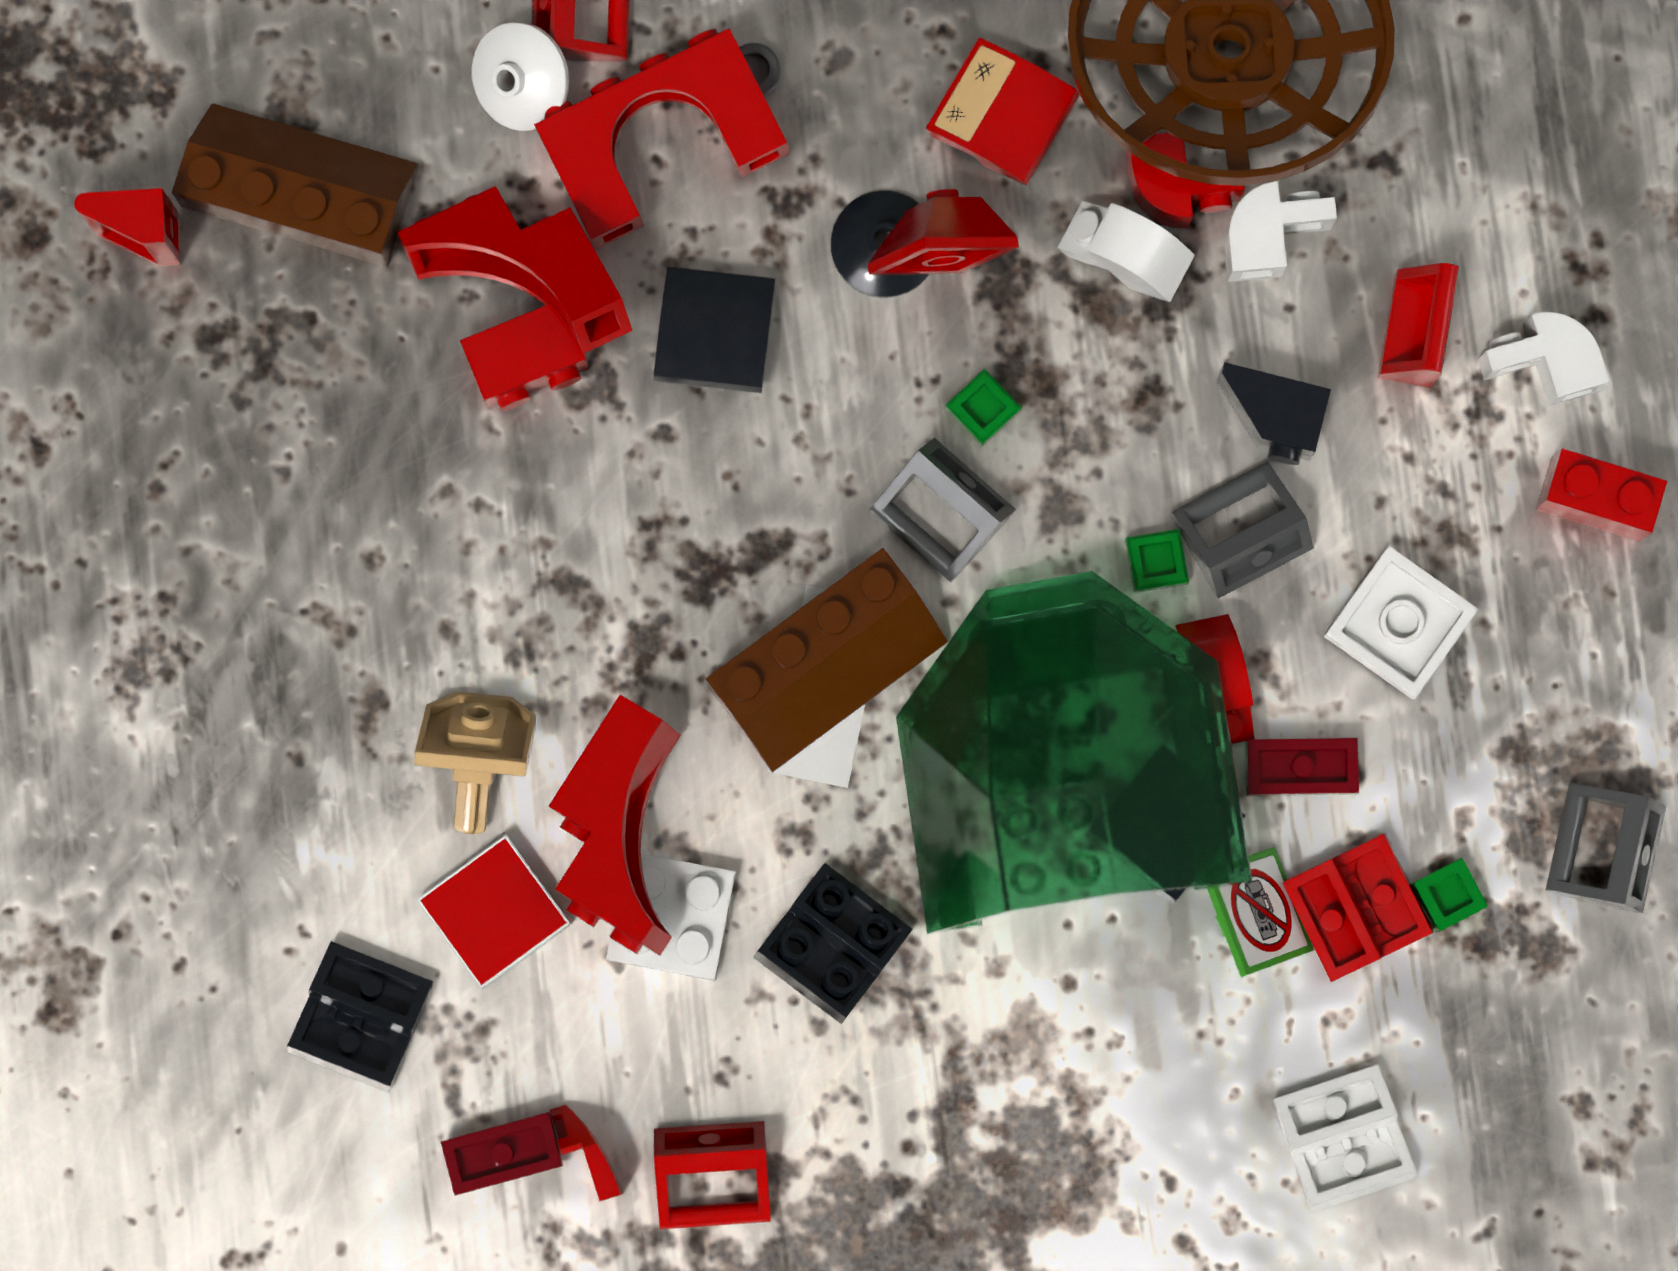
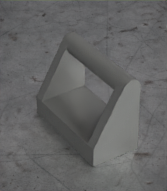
[869,438,1016,583]
[1171,462,1314,599]
[1545,783,1666,913]

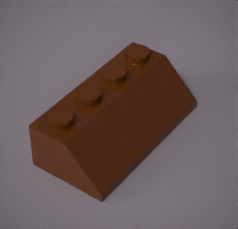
[171,103,419,267]
[706,547,948,773]

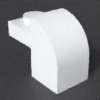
[1224,181,1337,282]
[1057,201,1195,302]
[1478,312,1610,406]

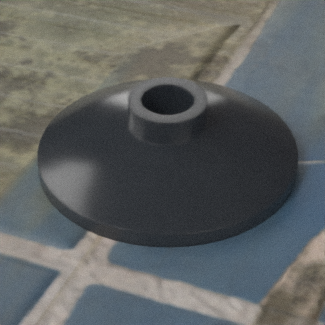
[831,191,929,298]

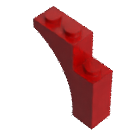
[397,186,633,354]
[548,695,681,956]

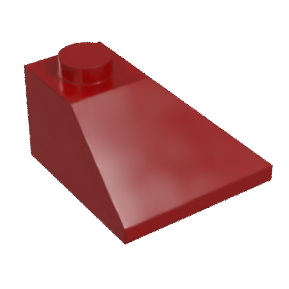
[868,189,1019,275]

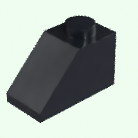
[1217,362,1331,465]

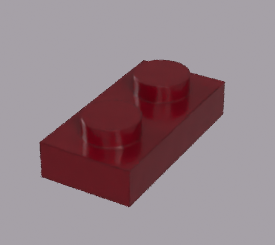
[1245,738,1359,796]
[440,1112,564,1196]

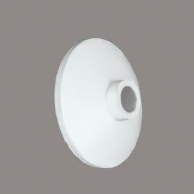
[472,22,569,131]

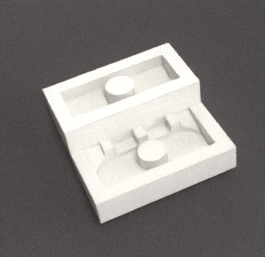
[1273,1064,1417,1213]

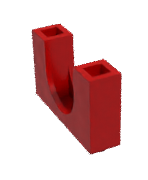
[534,28,789,250]

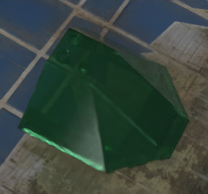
[896,571,1253,934]

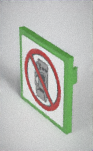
[1201,847,1314,977]

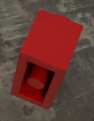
[460,305,589,411]
[1536,448,1668,542]

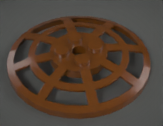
[1067,0,1395,186]

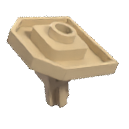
[414,692,536,834]

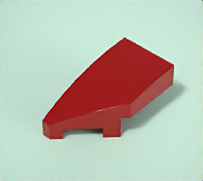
[550,1105,623,1202]

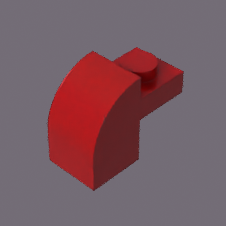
[1125,133,1245,228]
[1175,614,1255,750]

